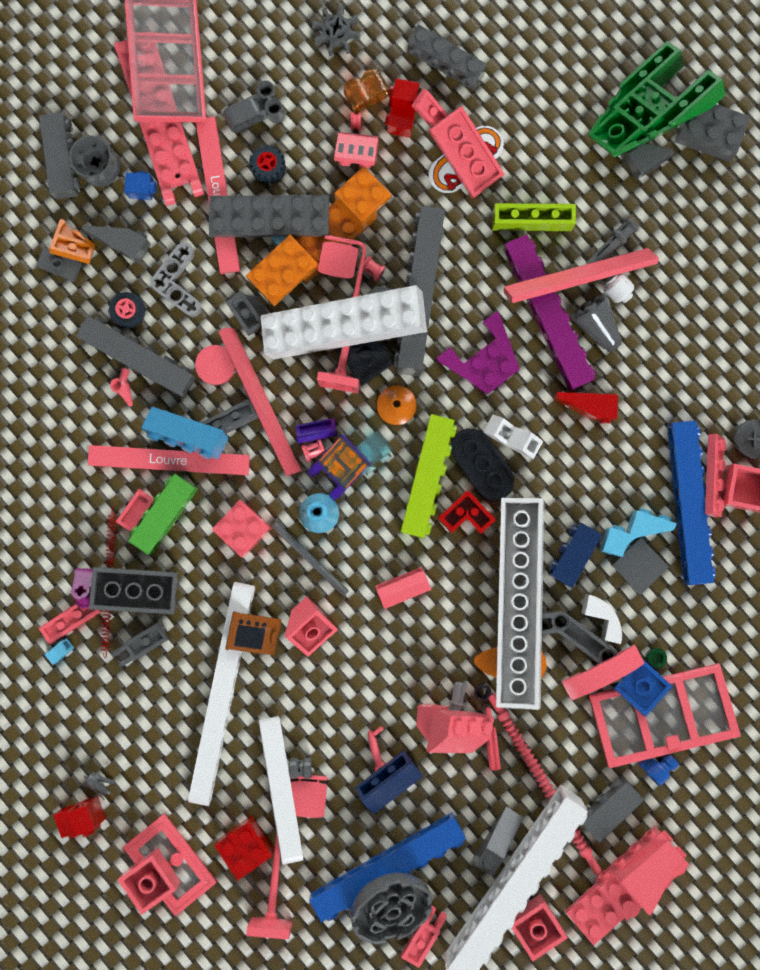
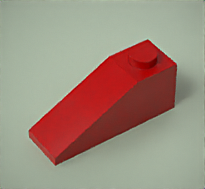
[554,392,618,424]

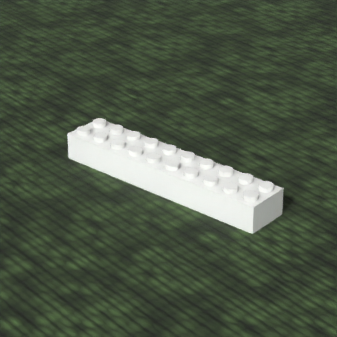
[496,498,544,710]
[445,785,588,970]

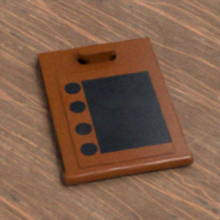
[225,611,282,655]

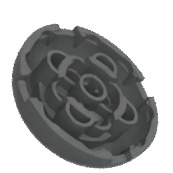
[351,873,433,944]

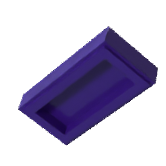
[295,418,338,443]

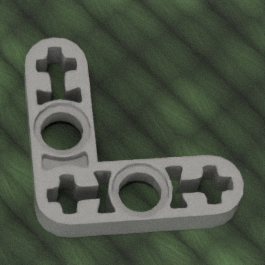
[151,242,202,317]

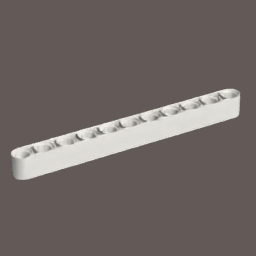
[188,582,255,806]

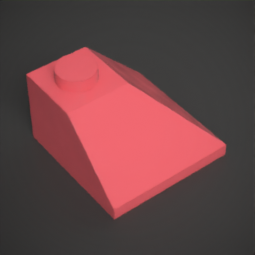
[285,596,338,657]

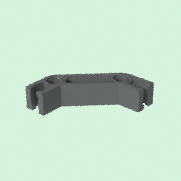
[542,610,622,683]

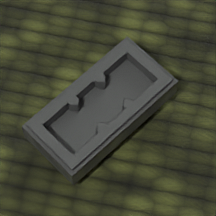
[36,248,82,282]

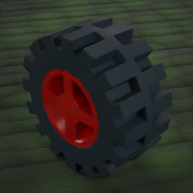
[249,144,286,184]

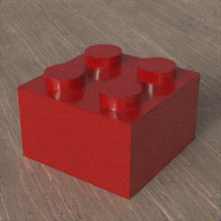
[214,815,275,881]

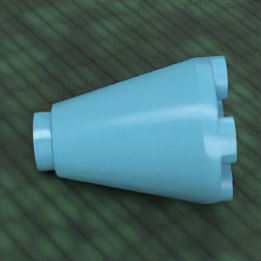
[299,493,339,533]

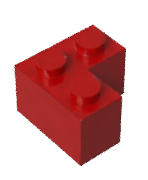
[384,78,420,138]
[437,490,496,534]
[53,795,106,839]

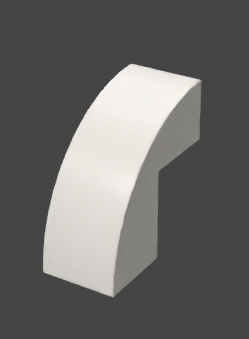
[483,415,543,459]
[581,594,622,644]

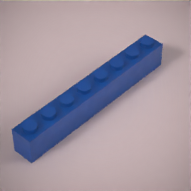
[667,421,716,585]
[309,812,466,923]

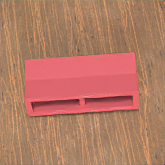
[375,567,431,609]

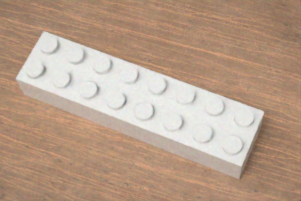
[261,285,427,359]

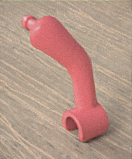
[368,726,385,772]

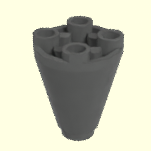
[570,293,622,352]

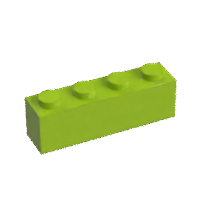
[492,203,576,231]

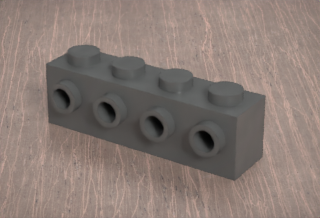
[407,24,487,91]

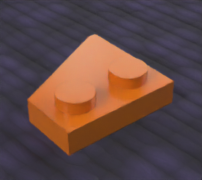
[49,219,95,264]

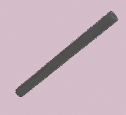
[271,521,349,597]

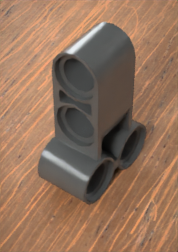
[223,80,285,132]

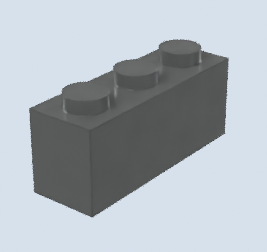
[582,777,644,843]

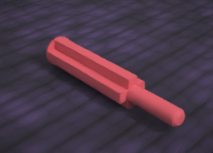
[485,706,501,771]

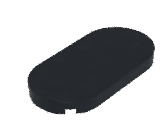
[451,428,514,501]

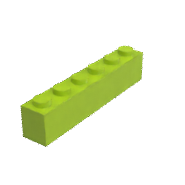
[401,414,457,538]

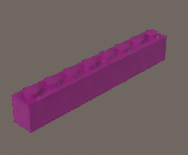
[503,234,595,392]

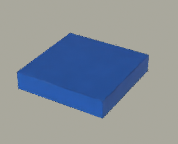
[613,660,672,717]

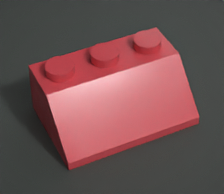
[426,710,494,753]

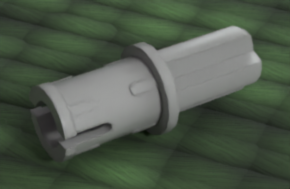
[449,682,467,711]

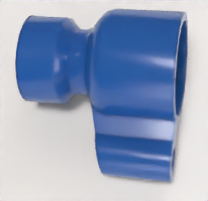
[638,754,679,787]

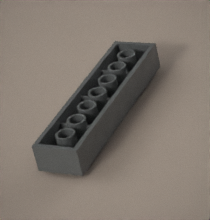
[394,206,445,377]

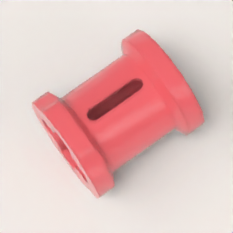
[363,256,386,282]
[301,439,325,462]

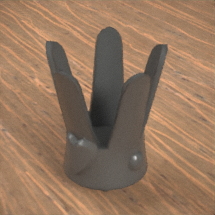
[84,772,116,800]

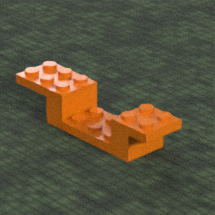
[246,166,392,306]

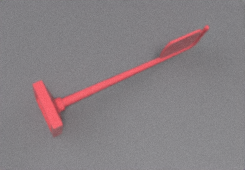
[317,235,366,394]
[246,774,328,940]

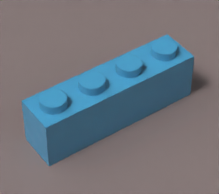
[141,407,228,459]

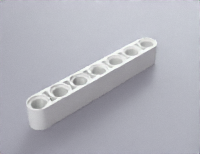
[258,716,303,865]

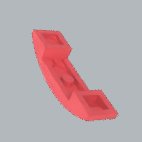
[561,645,645,700]

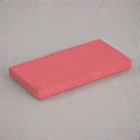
[428,105,505,198]

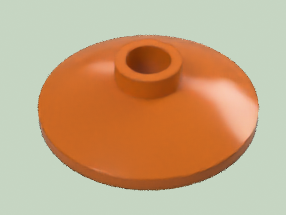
[377,385,417,425]

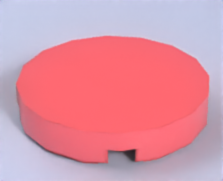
[195,345,236,385]

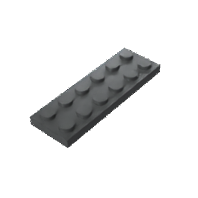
[209,195,329,238]

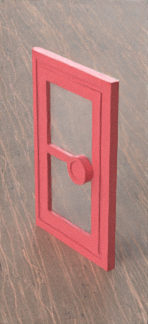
[122,813,217,916]

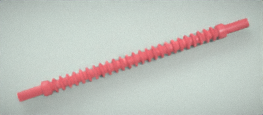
[489,693,602,875]

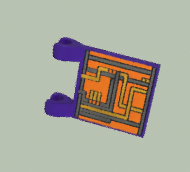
[307,434,371,501]

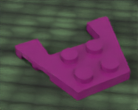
[436,311,520,395]

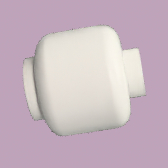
[604,273,634,303]

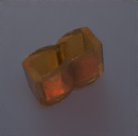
[343,69,389,113]

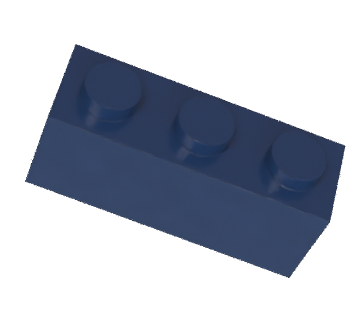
[548,523,602,588]
[355,750,423,814]

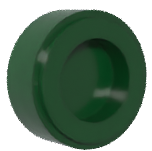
[645,647,667,669]

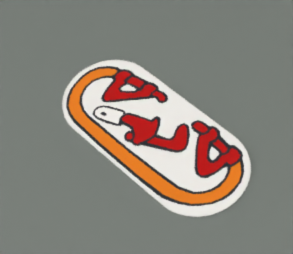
[429,126,504,193]

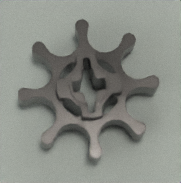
[312,5,360,56]

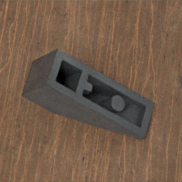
[83,226,151,264]
[473,805,523,877]

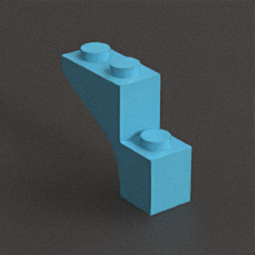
[599,508,676,557]

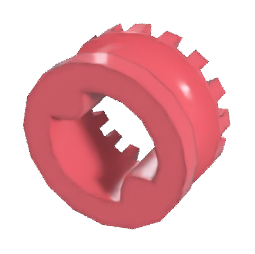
[350,112,361,131]

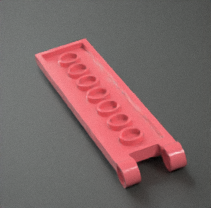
[114,32,205,206]

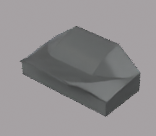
[226,291,269,336]

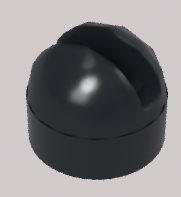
[474,683,491,701]

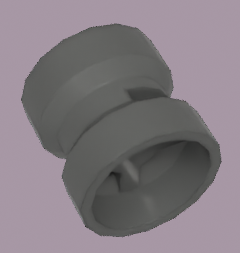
[290,758,312,779]

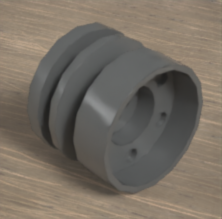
[69,135,121,187]

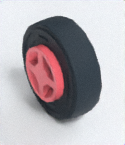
[109,292,146,328]

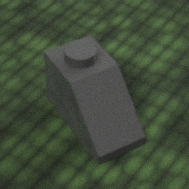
[623,144,674,181]

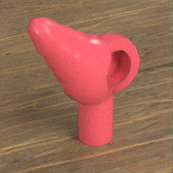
[110,368,133,407]

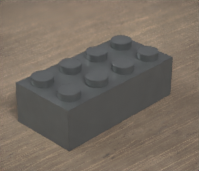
[89,567,179,614]

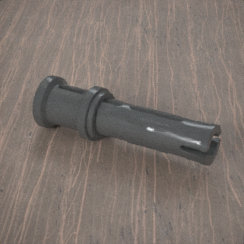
[586,217,639,264]

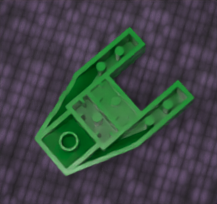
[588,41,726,157]

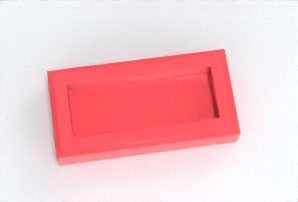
[116,489,154,532]

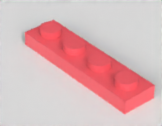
[705,434,726,517]

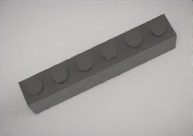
[76,316,196,398]

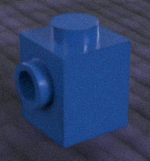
[124,171,157,200]

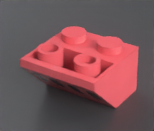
[334,132,379,168]

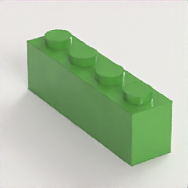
[128,474,198,555]

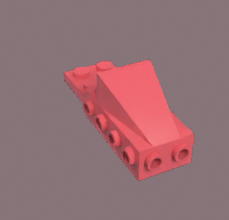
[565,826,689,945]

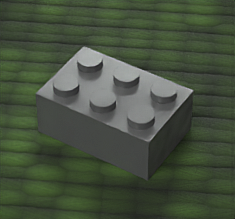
[674,104,751,162]

